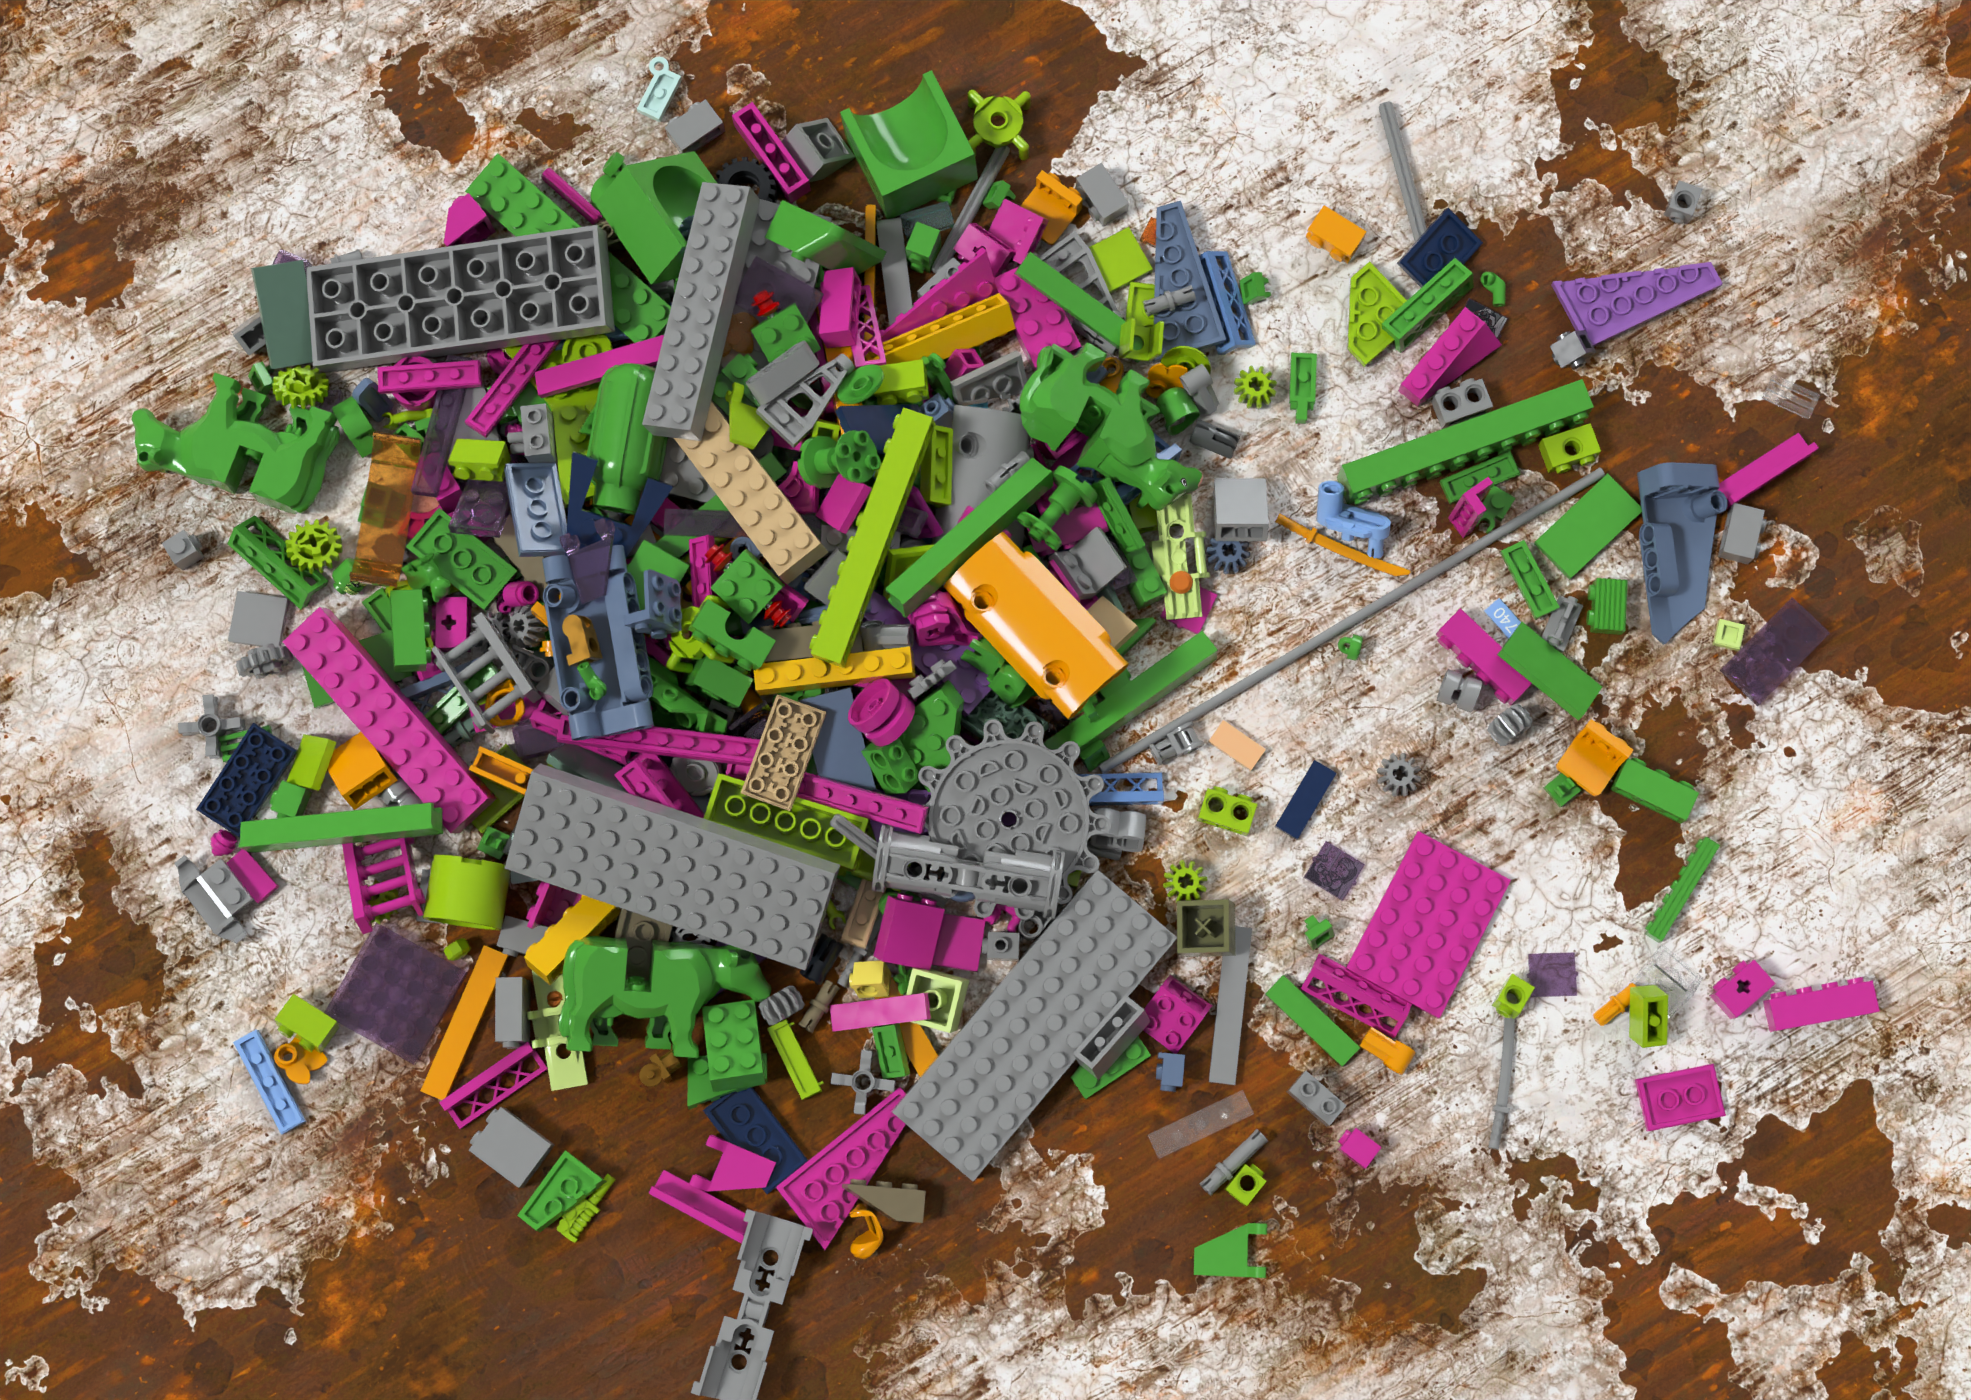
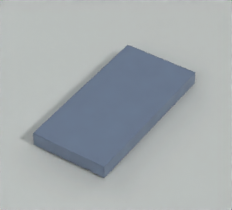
[504,463,567,557]
[799,687,876,790]

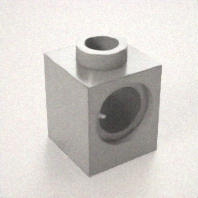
[1664,180,1703,224]

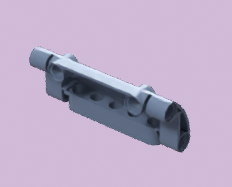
[542,545,654,741]

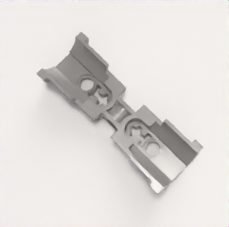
[872,824,1065,919]
[691,1209,813,1400]

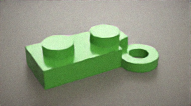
[920,353,956,405]

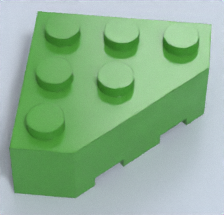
[899,679,964,792]

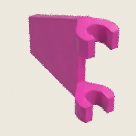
[689,1135,777,1191]

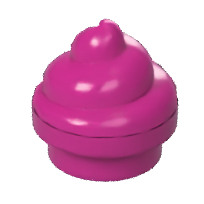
[210,829,237,856]

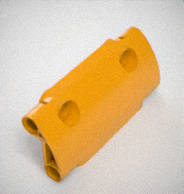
[944,532,1129,720]

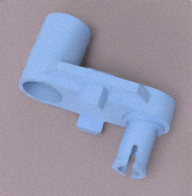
[1316,481,1391,558]

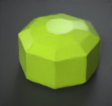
[444,938,471,961]

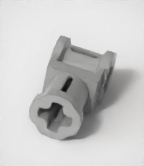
[1148,721,1204,766]

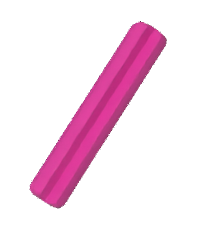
[541,168,602,225]

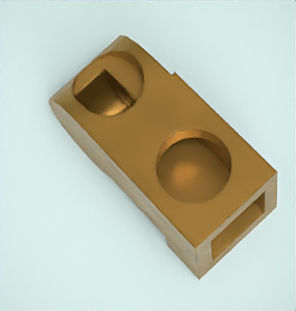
[562,615,603,667]

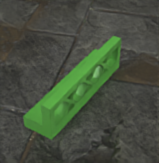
[1382,258,1474,353]
[227,515,328,610]

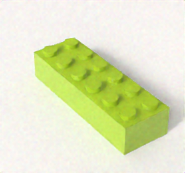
[703,773,870,873]

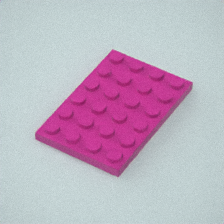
[1346,831,1511,1019]

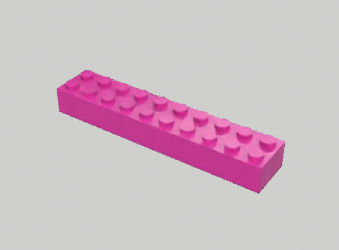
[283,607,497,833]

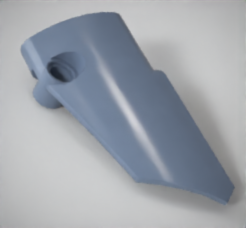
[1637,462,1727,645]

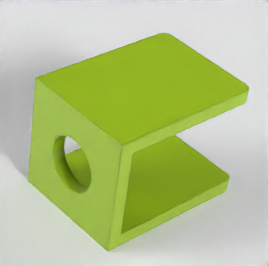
[1118,318,1164,362]

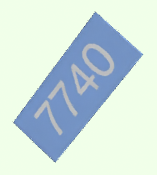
[1484,598,1521,638]

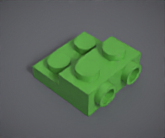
[711,353,761,417]

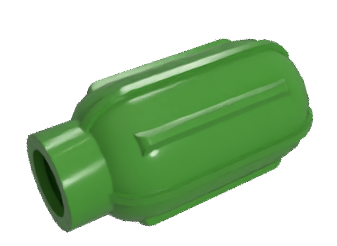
[587,363,668,515]

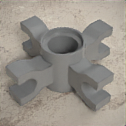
[178,694,245,759]
[831,1050,896,1115]

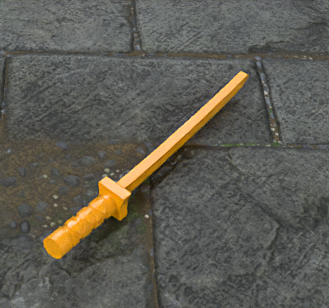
[1275,513,1410,577]

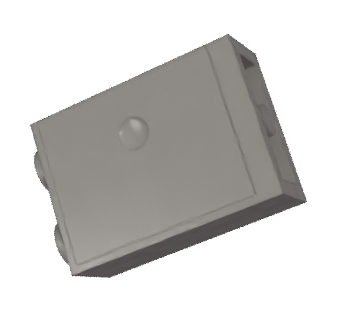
[507,403,558,471]

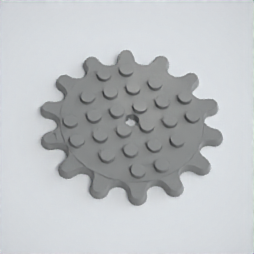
[917,719,1111,920]

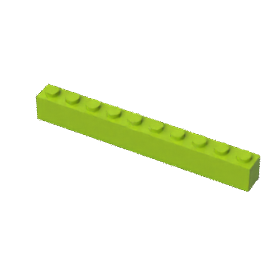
[809,407,936,668]

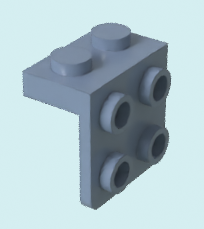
[624,569,682,639]

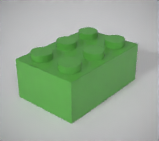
[679,655,753,708]
[702,1000,766,1092]

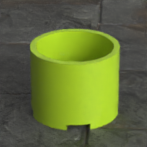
[423,855,511,930]

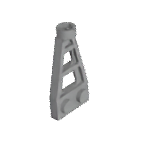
[1038,231,1124,320]
[756,353,855,448]

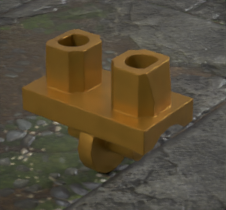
[639,1050,682,1087]

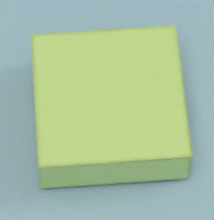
[1713,619,1745,651]

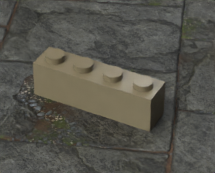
[488,511,550,602]
[760,621,863,663]

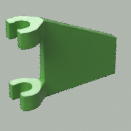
[1194,1223,1267,1278]

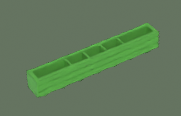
[1645,837,1720,943]

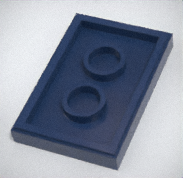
[1397,208,1483,288]

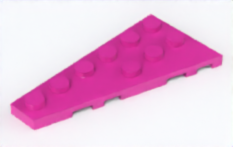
[776,1087,906,1250]

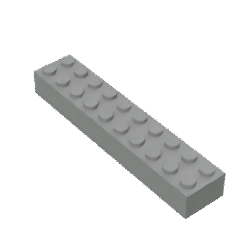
[642,182,760,441]

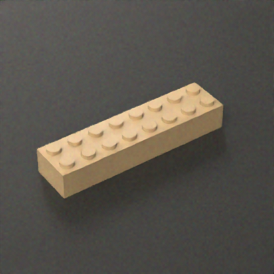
[674,400,828,585]

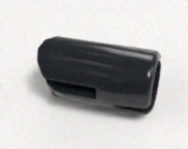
[799,933,844,985]

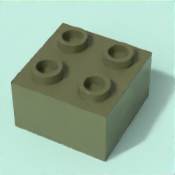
[1177,899,1236,957]

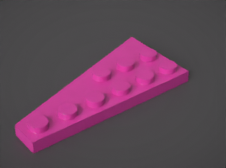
[862,247,998,349]

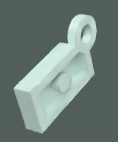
[637,57,682,122]

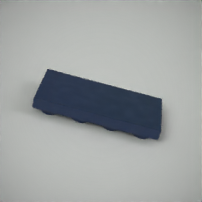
[835,404,921,455]
[196,723,298,838]

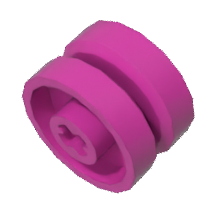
[848,678,915,747]

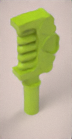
[557,1173,616,1243]

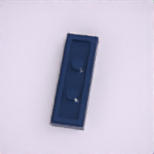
[1275,760,1336,840]

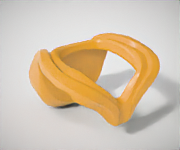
[485,679,525,726]
[849,1203,883,1259]

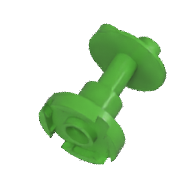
[798,430,881,489]
[1016,466,1098,551]

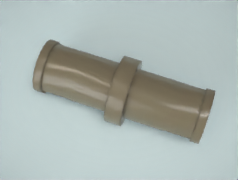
[798,980,840,1033]

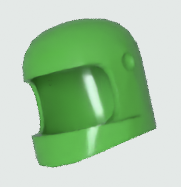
[1156,387,1200,436]

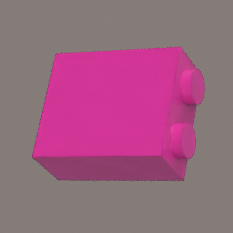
[874,893,945,970]

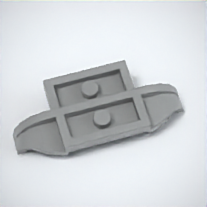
[174,855,254,944]

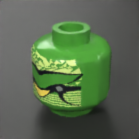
[332,557,371,595]

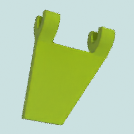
[725,382,770,450]

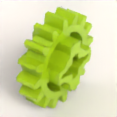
[272,365,329,409]
[285,519,343,574]

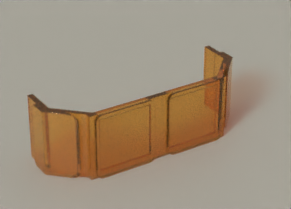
[349,431,422,589]

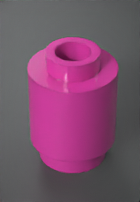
[503,581,539,607]

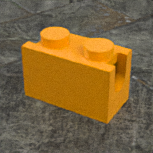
[1306,205,1367,264]

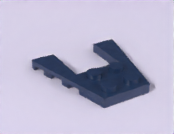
[565,451,673,558]

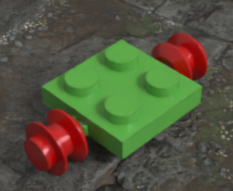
[750,290,821,385]
[705,544,792,628]

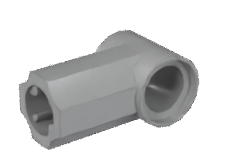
[1179,364,1220,415]
[860,620,914,652]

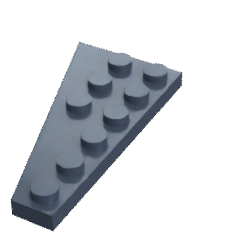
[1153,201,1226,364]

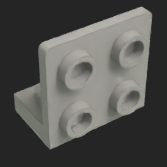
[1048,527,1126,600]

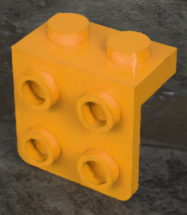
[1021,170,1083,245]
[1556,719,1633,796]

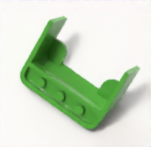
[764,200,886,275]

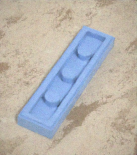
[233,1029,306,1135]

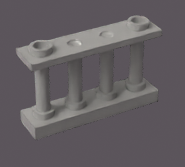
[432,612,542,734]

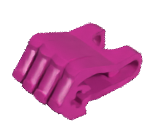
[907,591,983,647]

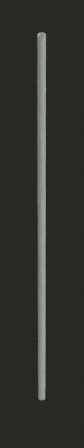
[1098,468,1605,774]

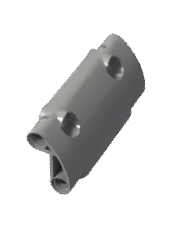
[931,405,1034,588]

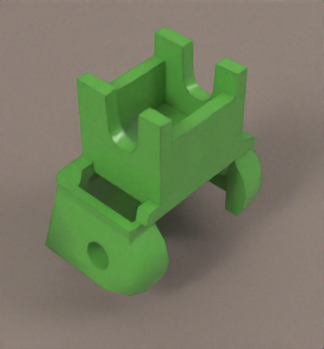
[961,636,1035,708]

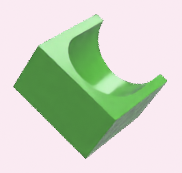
[840,70,978,219]
[595,151,717,285]

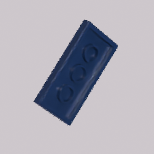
[703,1087,808,1194]

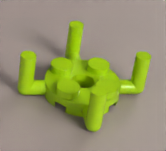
[968,90,1031,160]
[666,595,734,673]

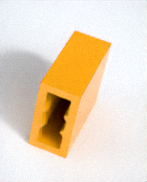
[327,732,398,810]

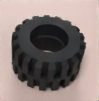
[715,157,778,203]

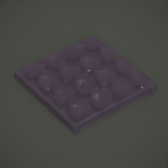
[324,922,468,1065]

